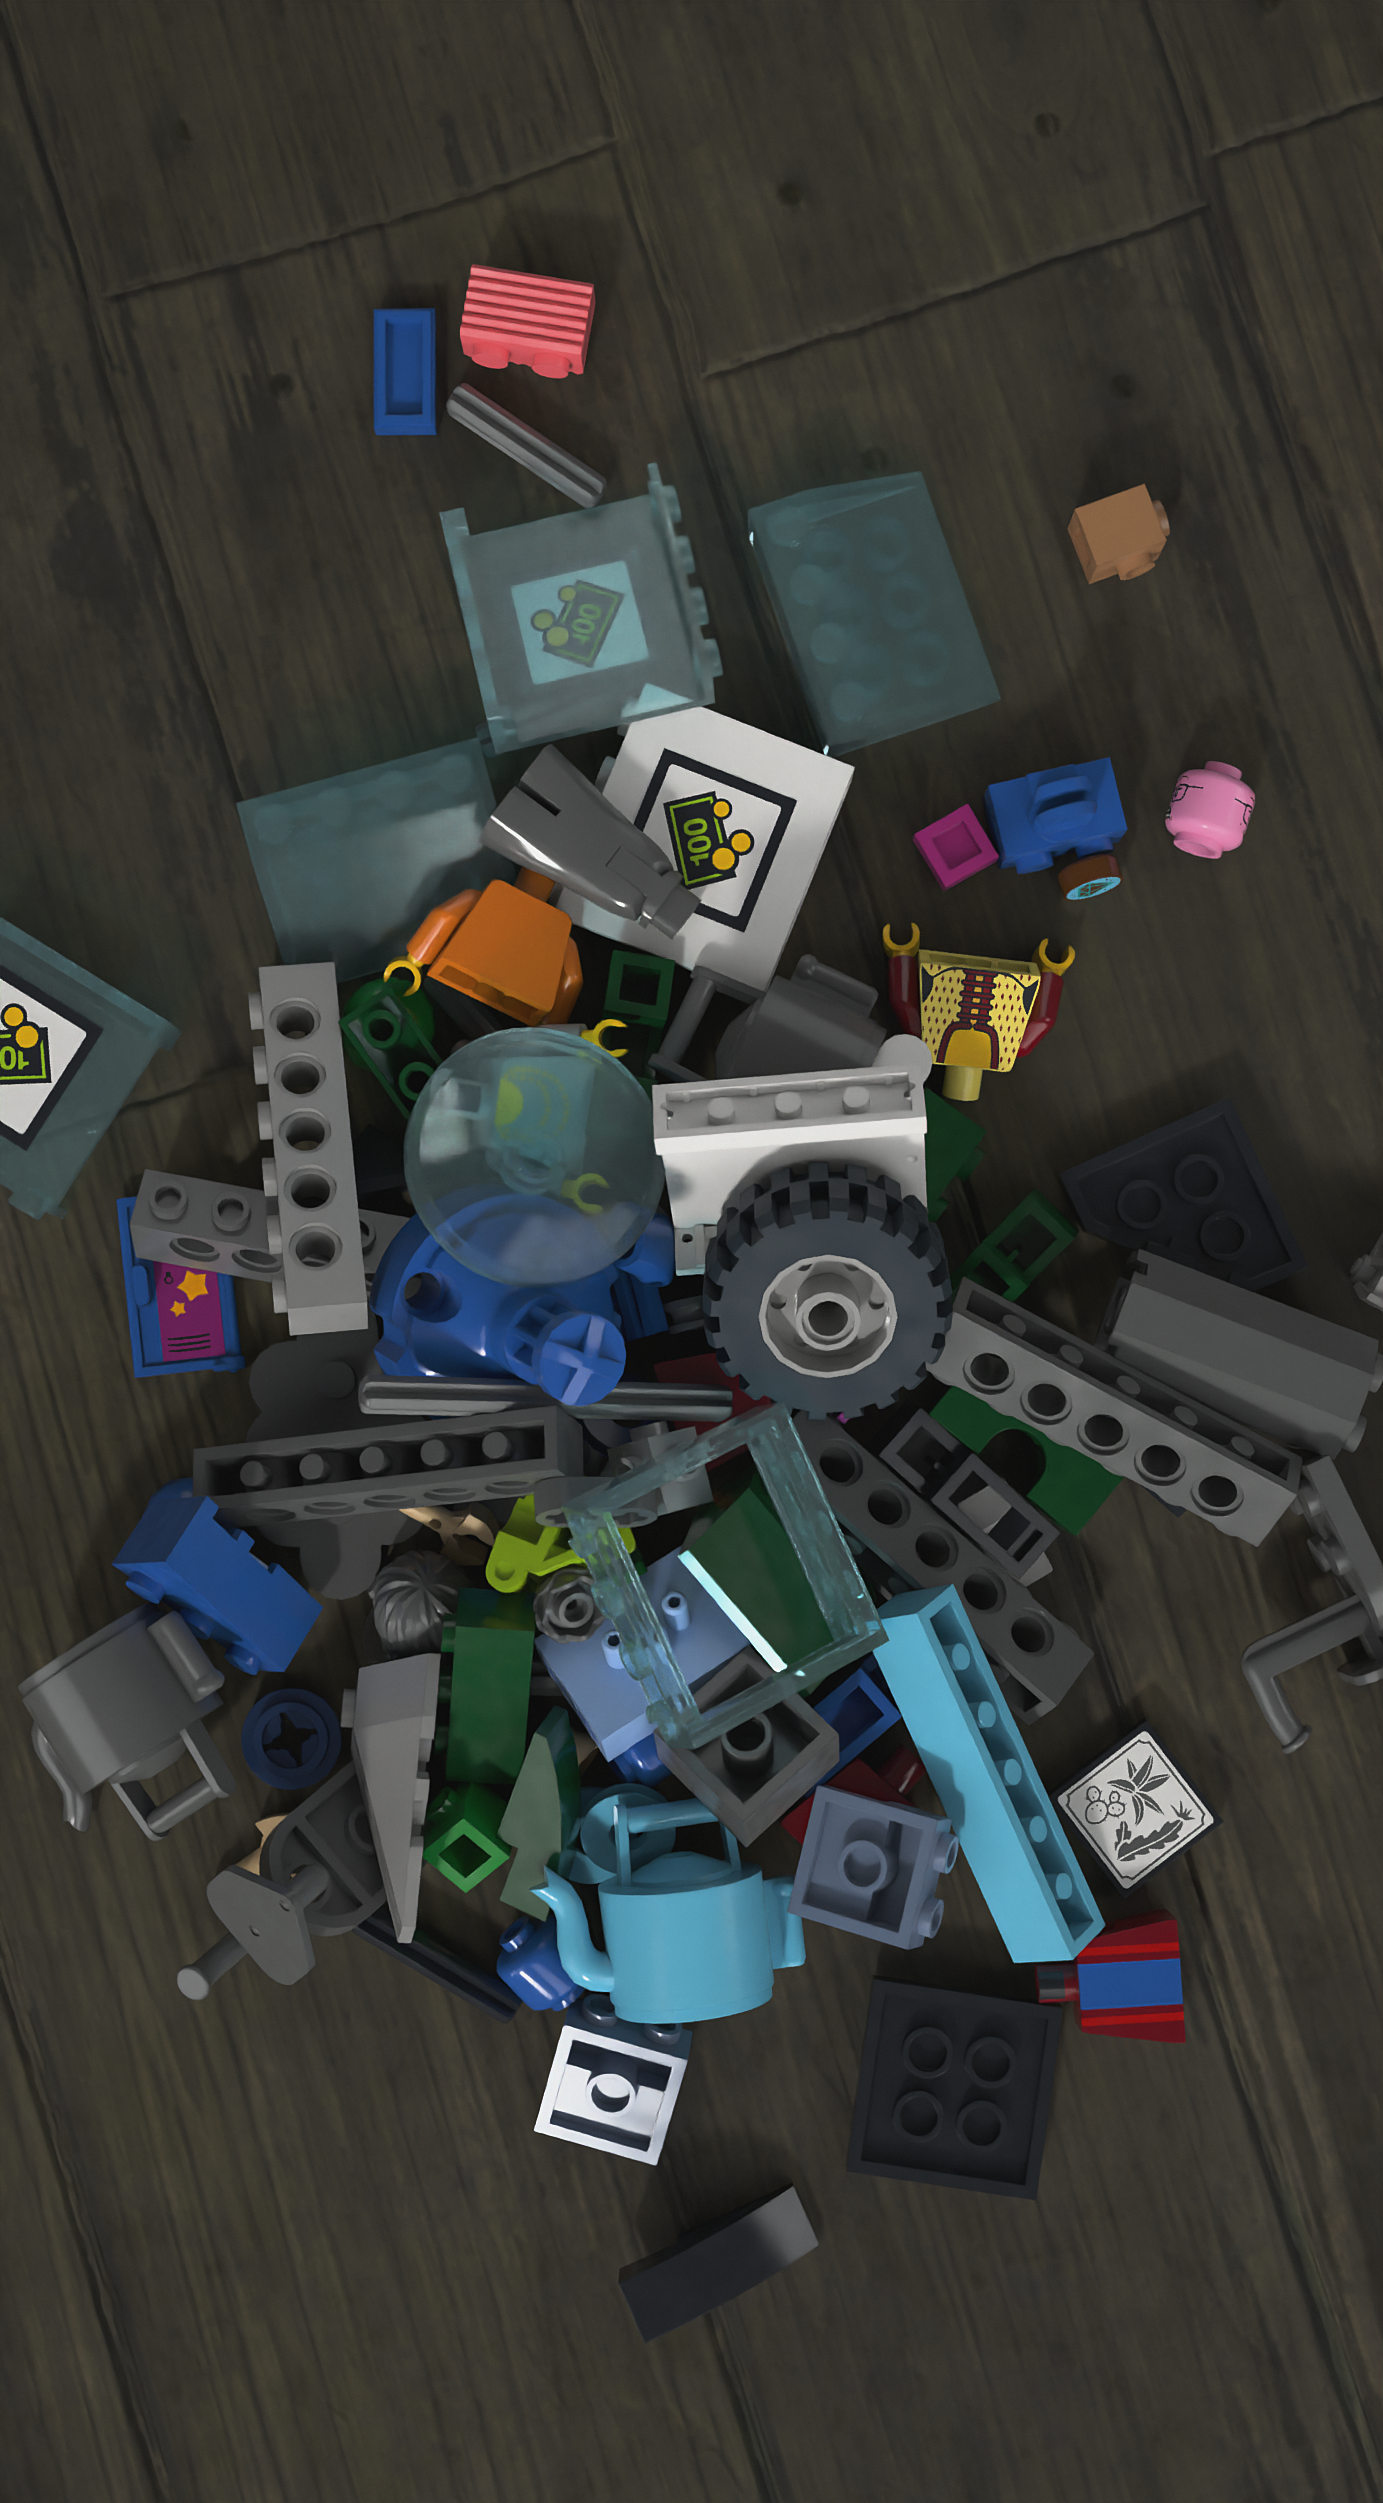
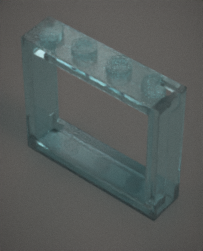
[560,1402,890,1749]

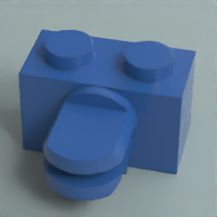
[982,757,1127,874]

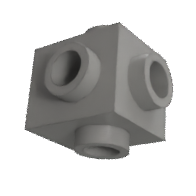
[607,1421,714,1516]

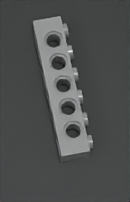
[248,962,368,1336]

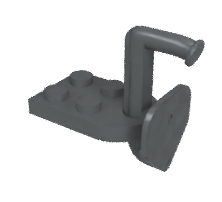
[1241,1454,1383,1754]
[176,1760,429,2000]

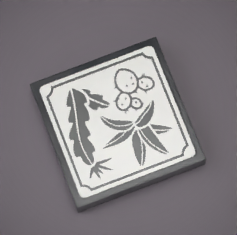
[1047,1719,1224,1899]

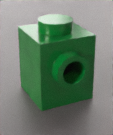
[422,1782,512,1893]

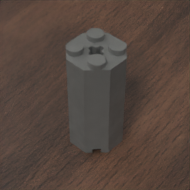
[1093,1249,1383,1460]

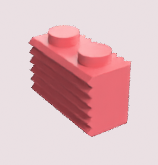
[460,264,596,379]

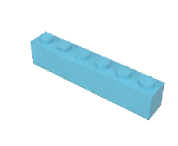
[860,1584,1106,1963]

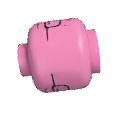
[1165,761,1255,859]

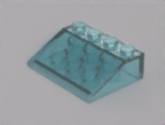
[748,471,1001,758]
[236,737,517,983]

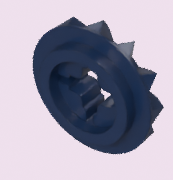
[241,1688,343,1790]

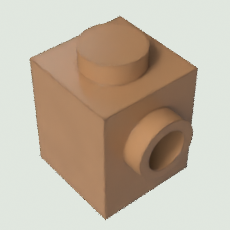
[1067,483,1170,584]

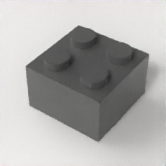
[653,1646,840,1847]

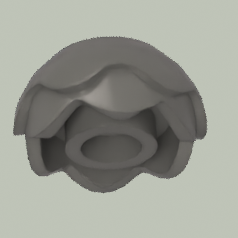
[532,1566,610,1644]

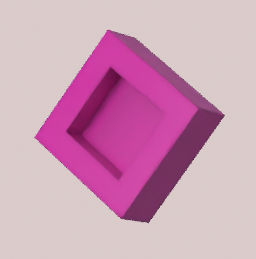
[913,804,999,892]

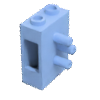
[534,1546,755,1762]

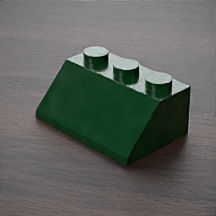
[678,1460,878,1699]

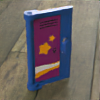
[116,1197,246,1378]

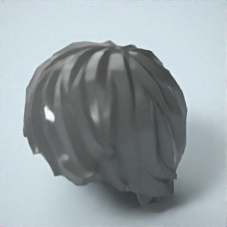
[367,1549,476,1674]

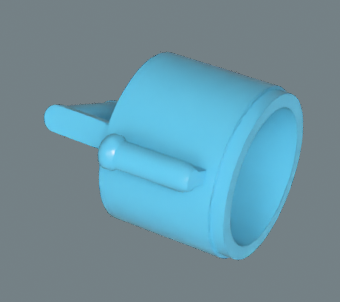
[529,1798,806,2024]

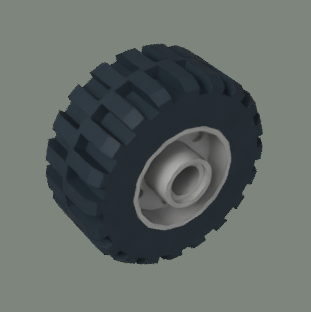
[702,1162,953,1421]

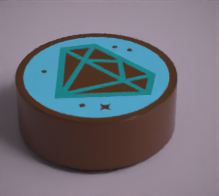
[1057,854,1124,901]

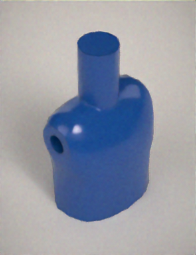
[607,1203,692,1287]

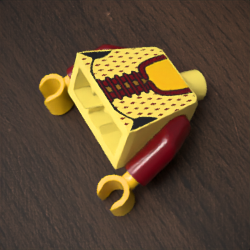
[883,922,1075,1101]

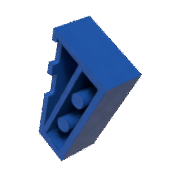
[112,1496,324,1675]

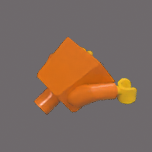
[384,866,584,1032]

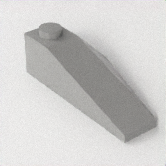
[340,1653,441,1943]

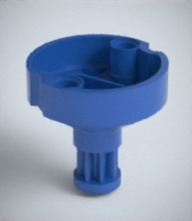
[369,1184,626,1420]

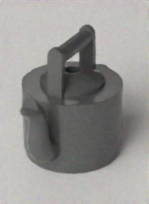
[648,954,887,1083]
[18,1602,236,1841]

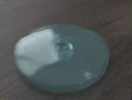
[404,1027,666,1288]

